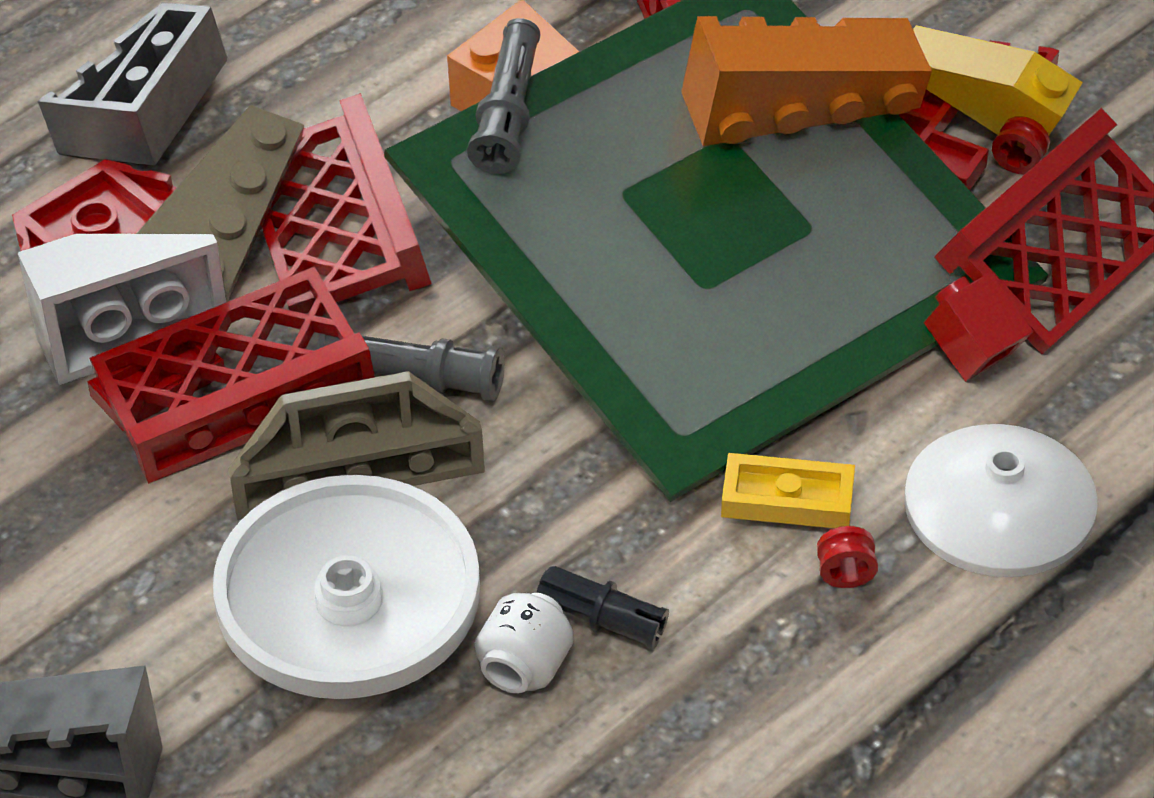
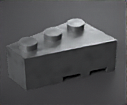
[0,665,163,798]

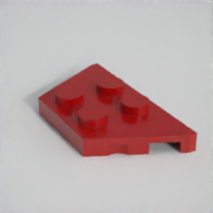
[12,159,177,252]

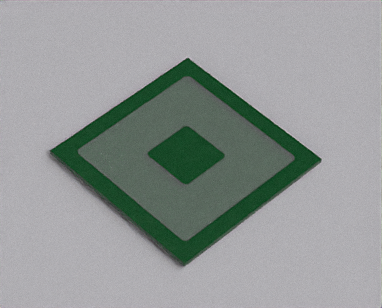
[384,0,1049,502]

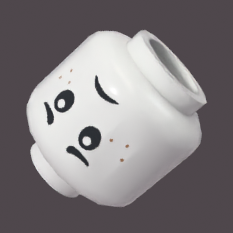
[475,593,573,694]

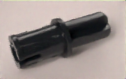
[537,566,669,649]

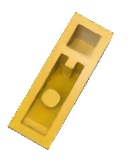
[913,25,1083,149]

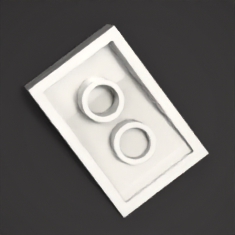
[18,234,230,385]

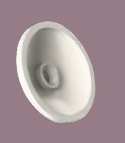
[904,424,1098,577]

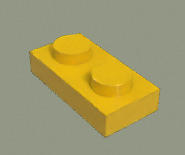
[721,453,855,528]

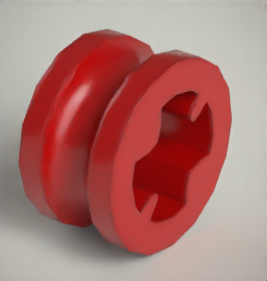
[991,116,1050,174]
[817,526,878,588]

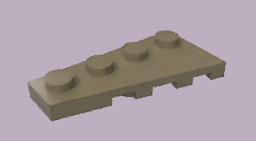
[137,105,304,302]

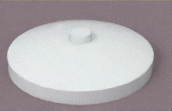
[213,475,480,699]

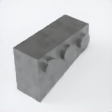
[38,2,228,165]

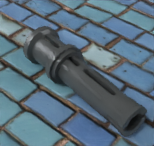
[467,18,541,174]
[316,334,505,401]

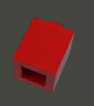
[924,272,1034,382]

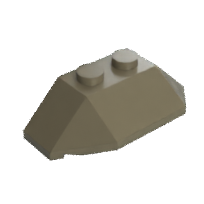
[228,371,485,520]

